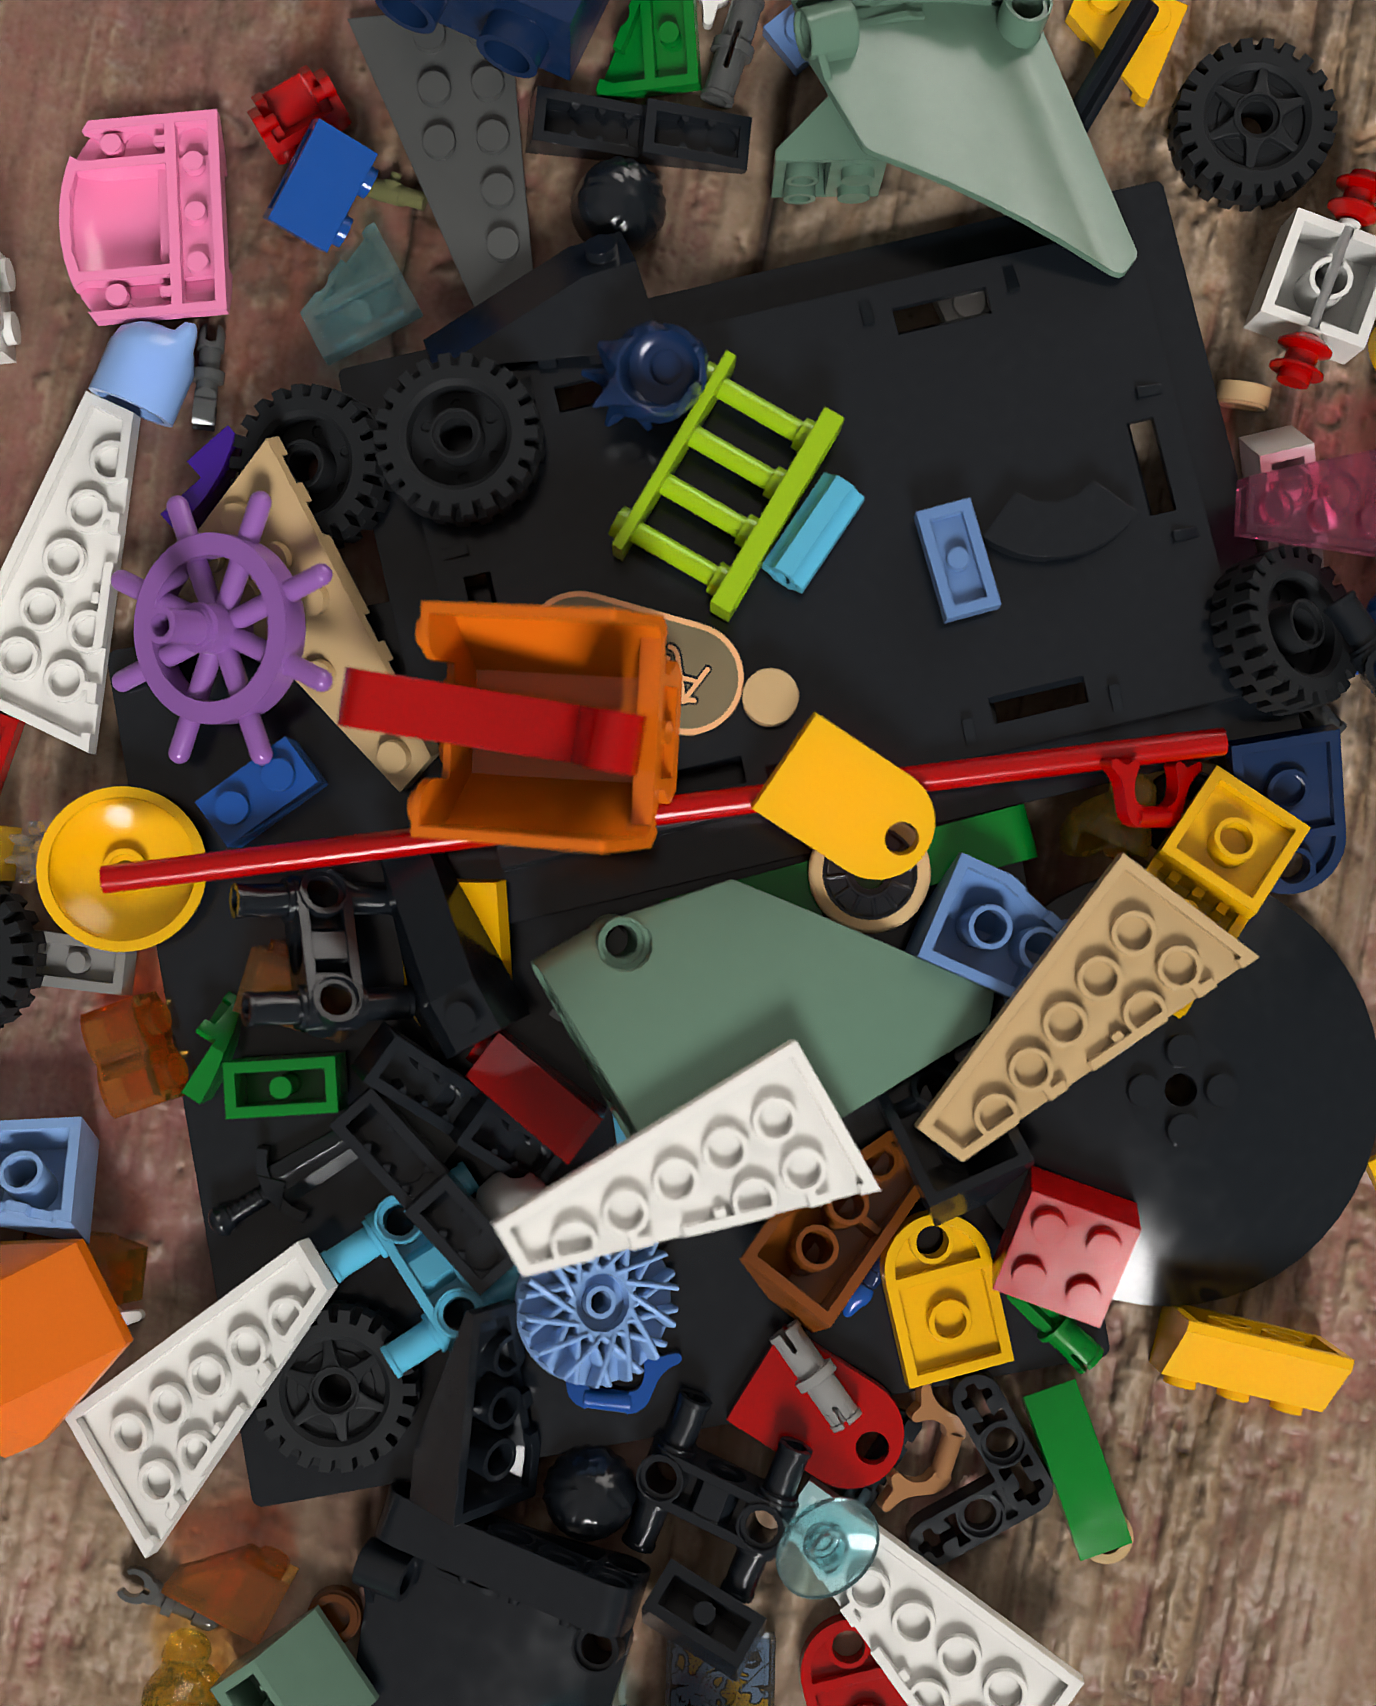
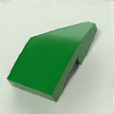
[182,991,242,1104]

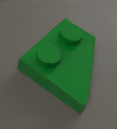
[596,0,702,101]

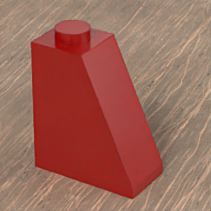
[465,1029,607,1165]

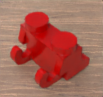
[247,65,352,165]

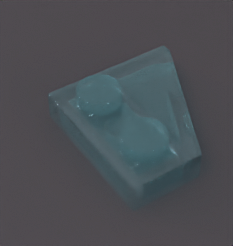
[300,222,423,366]

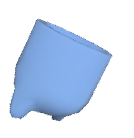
[88,321,197,428]

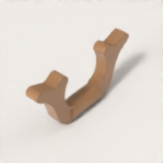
[876,1384,966,1512]

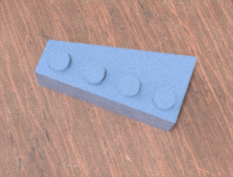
[0,1116,100,1244]

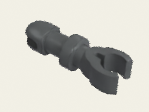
[192,323,226,432]
[117,1565,223,1631]

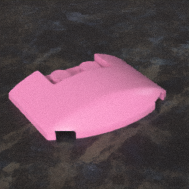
[59,109,233,326]

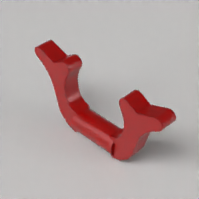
[1100,758,1203,828]

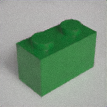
[222,1051,349,1119]

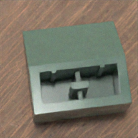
[771,96,887,205]
[210,1605,379,1706]

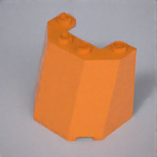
[407,601,683,853]

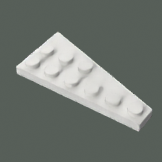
[0,391,141,755]
[65,1238,338,1558]

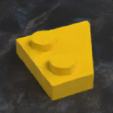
[1065,0,1188,108]

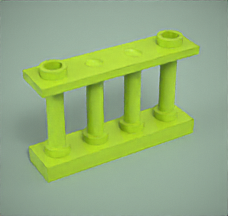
[608,350,845,623]

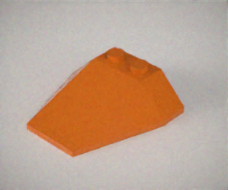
[0,1238,134,1458]

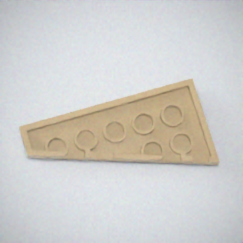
[914,853,1259,1162]

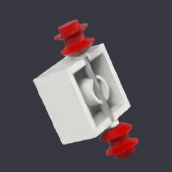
[1243,168,1376,390]

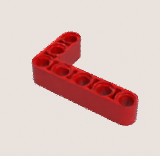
[337,667,647,776]

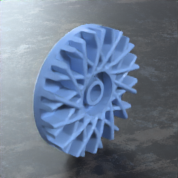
[515,1242,679,1389]

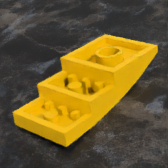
[1144,765,1311,1019]

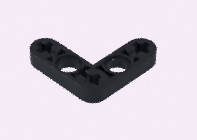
[905,1369,1053,1567]

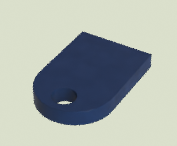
[1226,724,1346,894]

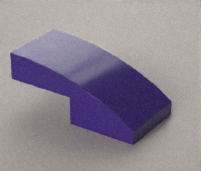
[160,425,241,530]

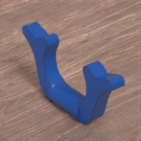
[566,1351,682,1415]

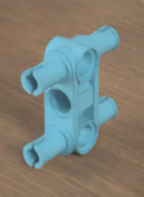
[320,1161,520,1378]

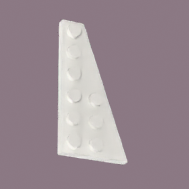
[491,1039,881,1277]
[787,1475,1084,1706]

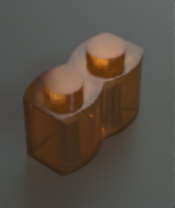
[80,991,189,1119]

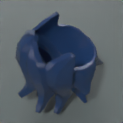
[581,320,708,431]

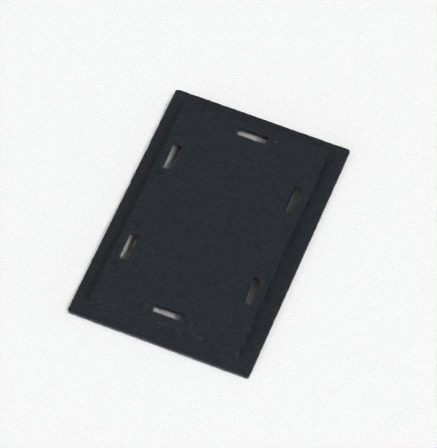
[339,181,1302,924]

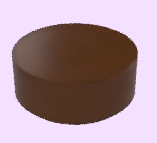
[307,1585,363,1643]

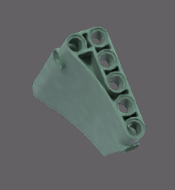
[790,0,1137,278]

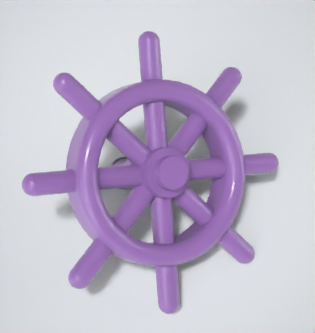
[111,491,333,765]

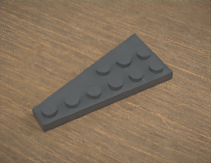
[347,15,534,307]

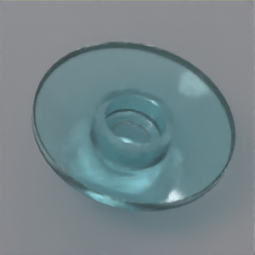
[776,1497,880,1599]

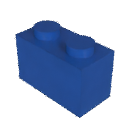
[262,118,379,253]
[195,736,329,848]

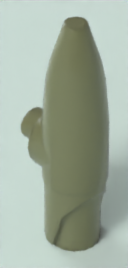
[367,171,427,211]

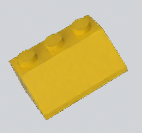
[1149,1305,1355,1416]

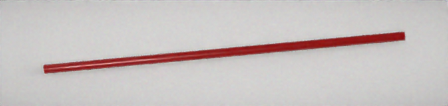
[99,727,1228,894]

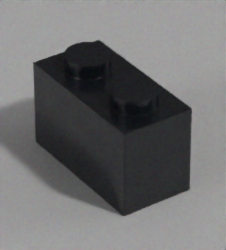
[642,1559,767,1682]

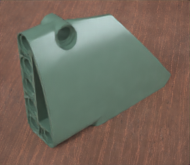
[531,879,994,1139]

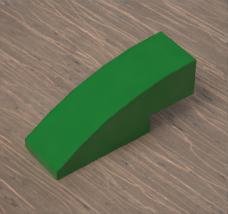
[1021,1379,1133,1561]

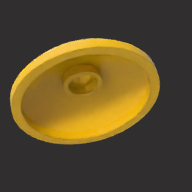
[36,786,207,952]

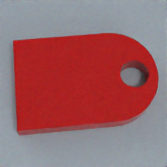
[726,1323,904,1489]
[799,1613,908,1706]

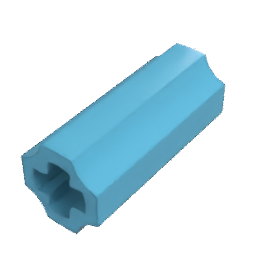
[762,472,865,594]

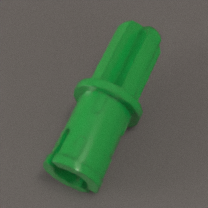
[1007,1295,1104,1374]

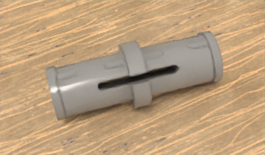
[769,1319,862,1433]

